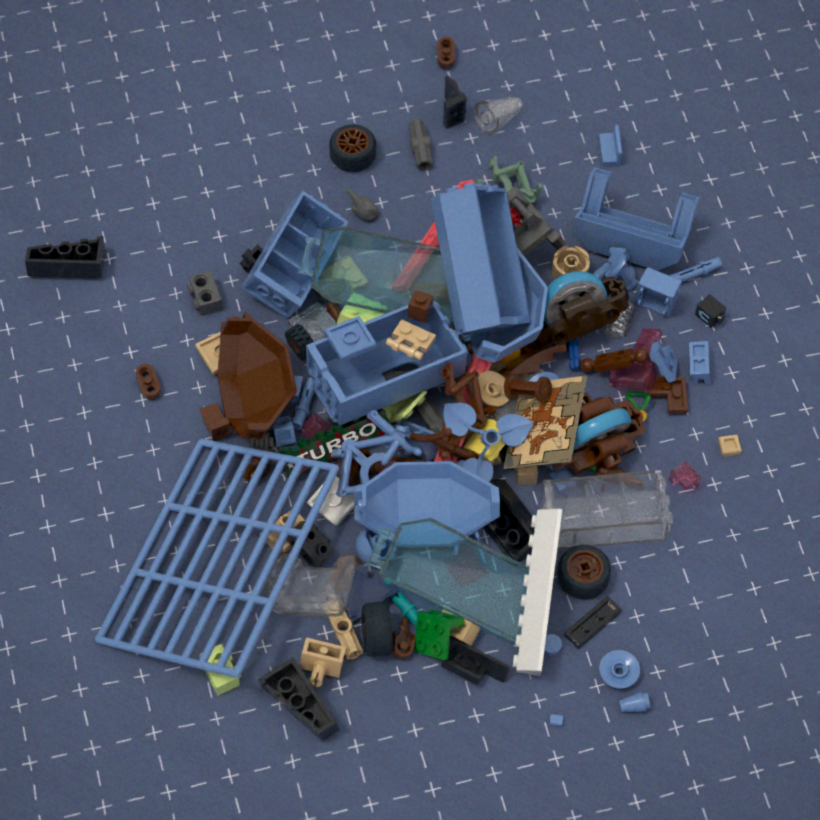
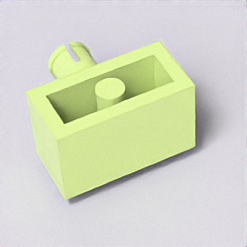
[199,644,241,696]

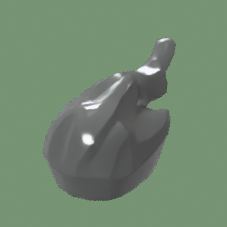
[345,188,378,222]

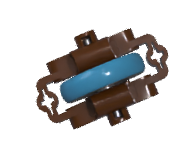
[551,393,644,474]

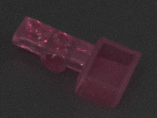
[609,328,662,391]

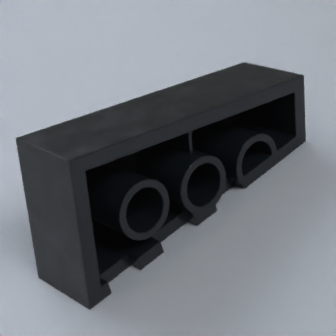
[25,236,105,278]
[258,657,340,741]

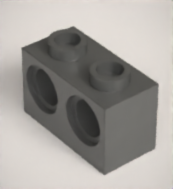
[187,271,223,316]

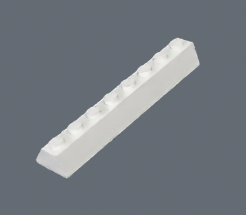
[513,509,562,676]

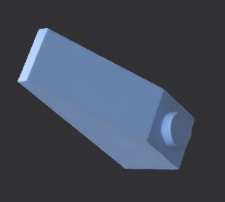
[391,419,439,462]

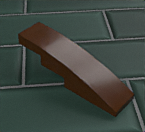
[499,344,567,375]

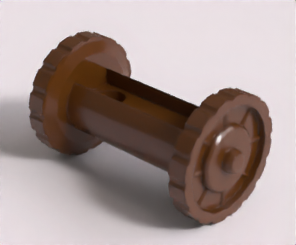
[504,374,552,403]

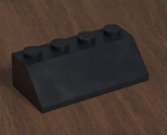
[484,479,535,565]

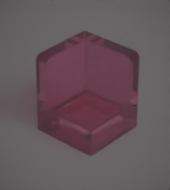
[302,413,332,439]
[669,461,701,489]

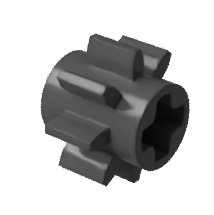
[251,432,274,451]

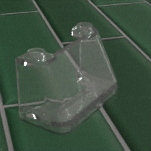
[264,554,357,617]

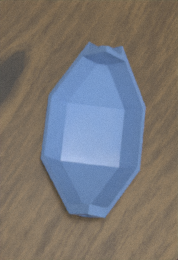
[470,248,548,363]
[354,461,500,547]

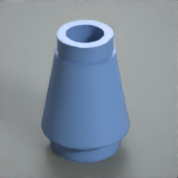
[619,691,651,712]

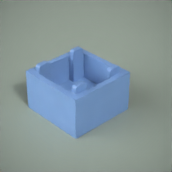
[635,267,682,318]

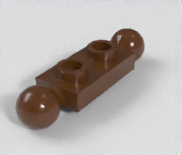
[580,348,649,373]

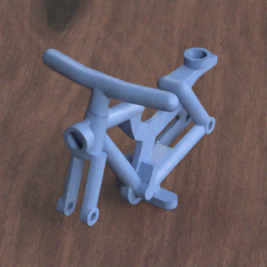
[331,410,422,497]

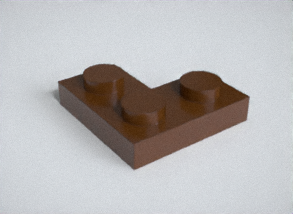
[646,377,688,414]

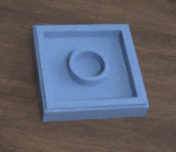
[324,316,377,362]

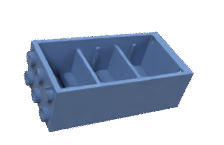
[241,191,348,319]

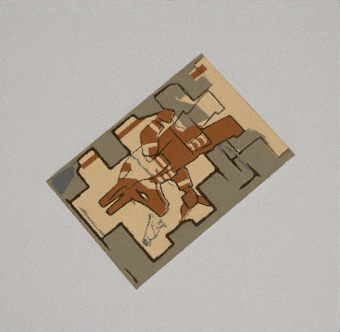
[503,376,587,469]

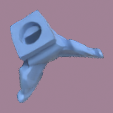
[605,247,639,291]

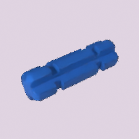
[568,338,580,371]

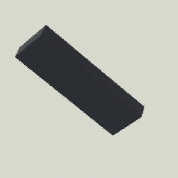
[564,596,622,649]

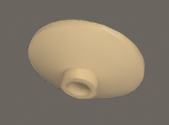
[478,371,509,407]

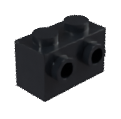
[286,521,334,567]

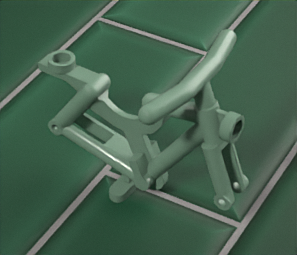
[476,156,542,219]

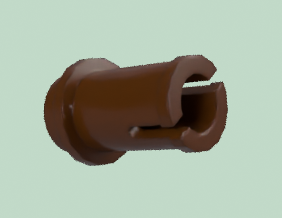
[326,301,341,325]

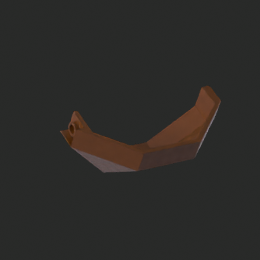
[217,312,297,440]

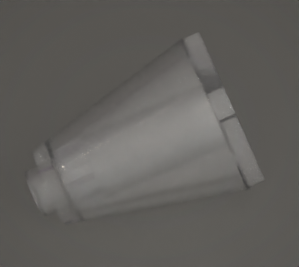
[473,96,523,135]

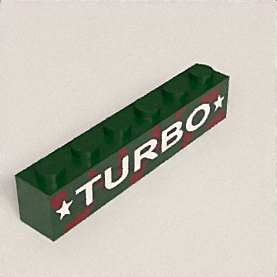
[278,409,390,478]

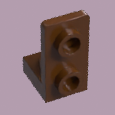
[200,403,231,441]

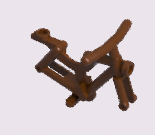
[410,363,497,461]

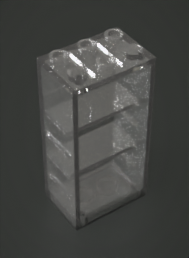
[541,470,673,550]

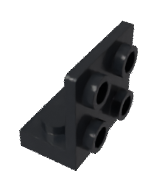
[443,75,467,129]

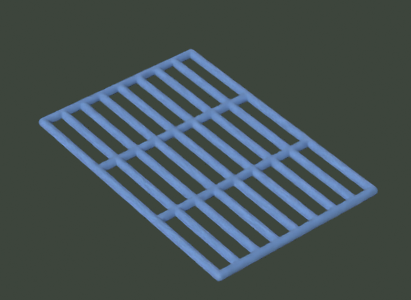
[95,439,339,678]

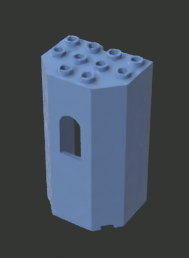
[431,183,531,335]
[306,300,468,425]

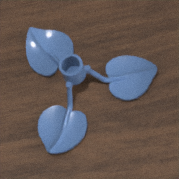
[443,403,533,482]

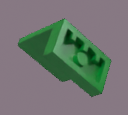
[414,610,464,660]

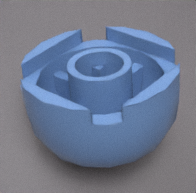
[355,527,395,565]

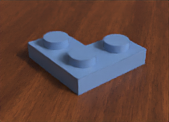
[649,341,678,383]

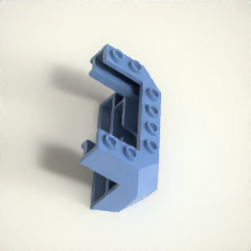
[572,167,700,271]

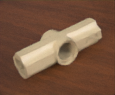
[324,599,363,660]

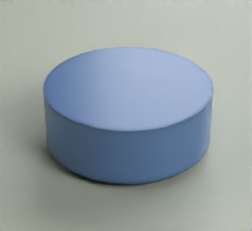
[544,634,562,656]

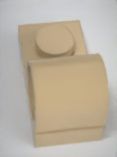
[442,609,481,646]

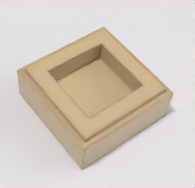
[718,435,742,457]

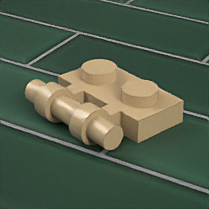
[386,319,436,360]

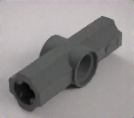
[409,119,432,171]
[416,400,444,433]

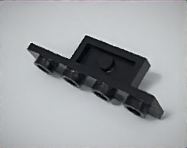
[441,636,510,685]

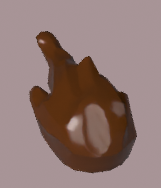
[392,617,416,659]

